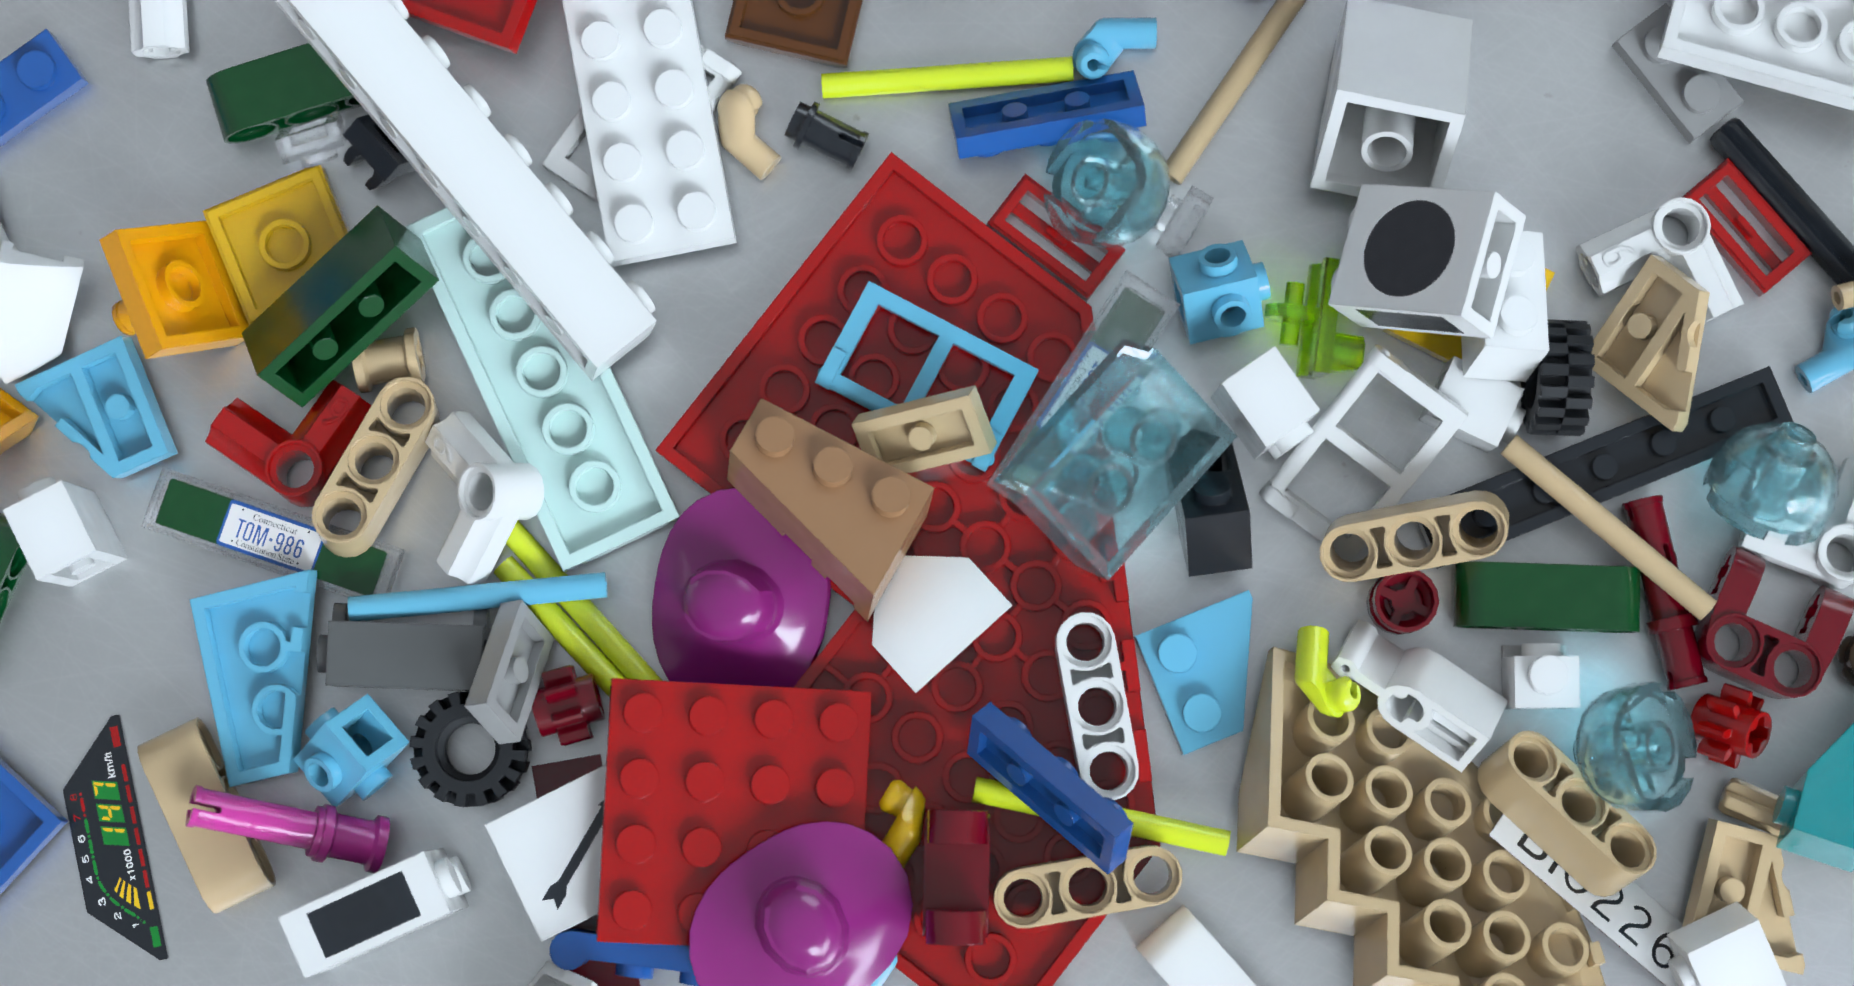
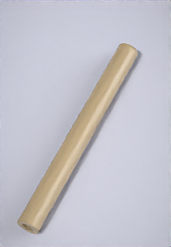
[1160,0,1307,185]
[1500,435,1717,620]

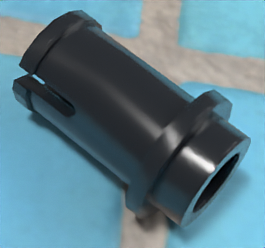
[784,101,869,170]

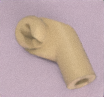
[717,84,781,180]

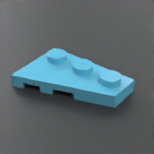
[189,570,318,787]

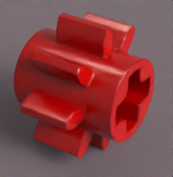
[1689,683,1772,769]

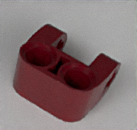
[1694,545,1854,699]
[923,809,990,946]

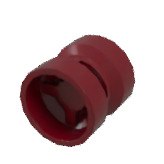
[1366,570,1439,635]

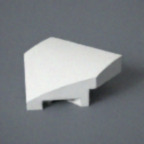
[0,240,85,384]
[872,556,1012,693]

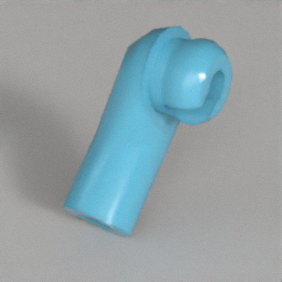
[1072,17,1157,79]
[1794,307,1854,393]

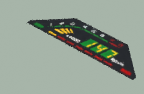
[63,715,168,960]

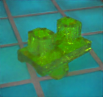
[1264,257,1365,380]

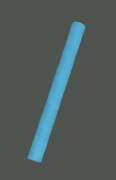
[347,572,608,622]

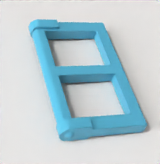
[815,281,1039,472]

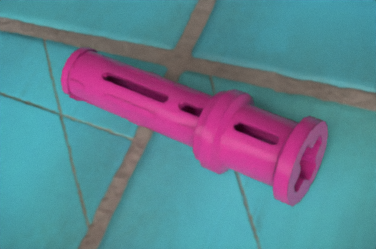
[185,785,390,873]

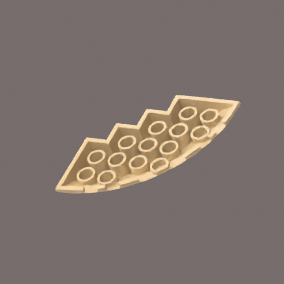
[1236,646,1606,986]

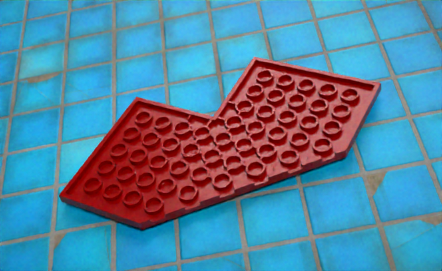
[655,152,1161,986]

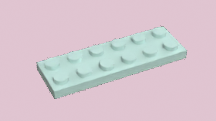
[405,208,680,572]

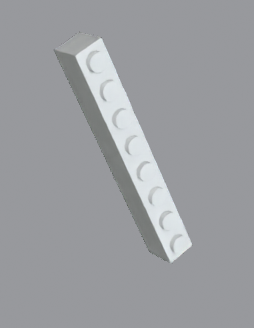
[273,0,657,381]

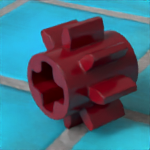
[532,664,605,746]

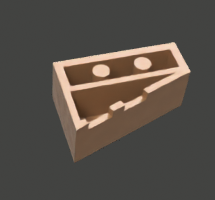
[727,398,934,622]

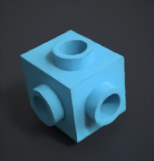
[1168,240,1271,345]
[293,694,409,807]

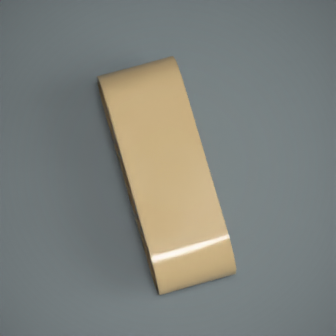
[312,377,440,558]
[1320,491,1509,582]
[137,717,276,914]
[1478,730,1657,897]
[993,845,1182,928]

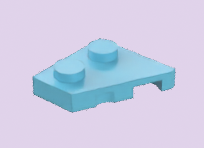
[15,336,178,478]
[1134,590,1253,755]

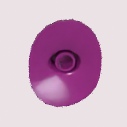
[652,488,831,688]
[689,821,913,986]

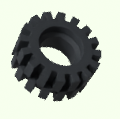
[1521,319,1595,436]
[409,691,532,807]

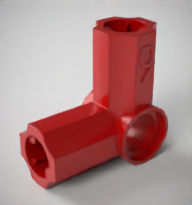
[205,380,372,507]

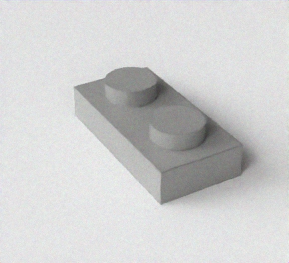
[1612,3,1745,144]
[465,600,555,744]

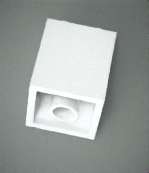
[1310,0,1473,197]

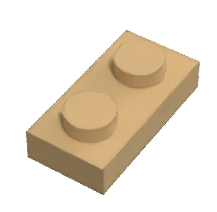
[851,385,997,474]

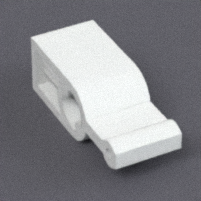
[1331,619,1509,772]

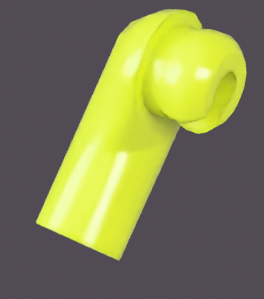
[1294,625,1361,717]

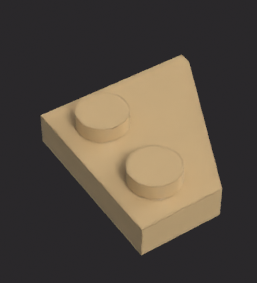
[1592,255,1710,432]
[1682,818,1805,975]

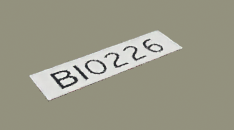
[1489,814,1682,986]

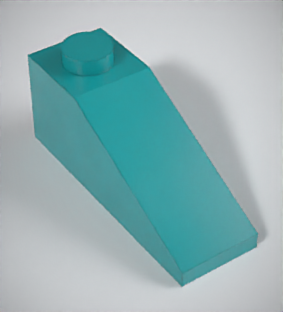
[1772,723,1854,873]

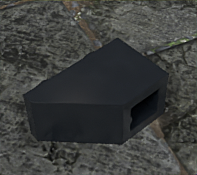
[1166,429,1253,577]

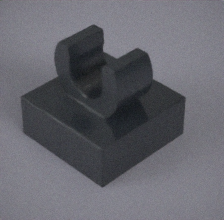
[343,114,416,190]

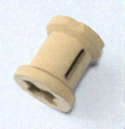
[352,327,426,393]

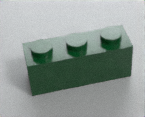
[242,205,439,408]

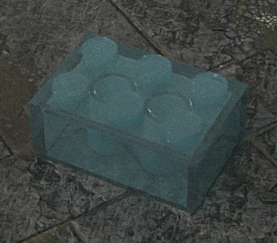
[994,339,1237,580]

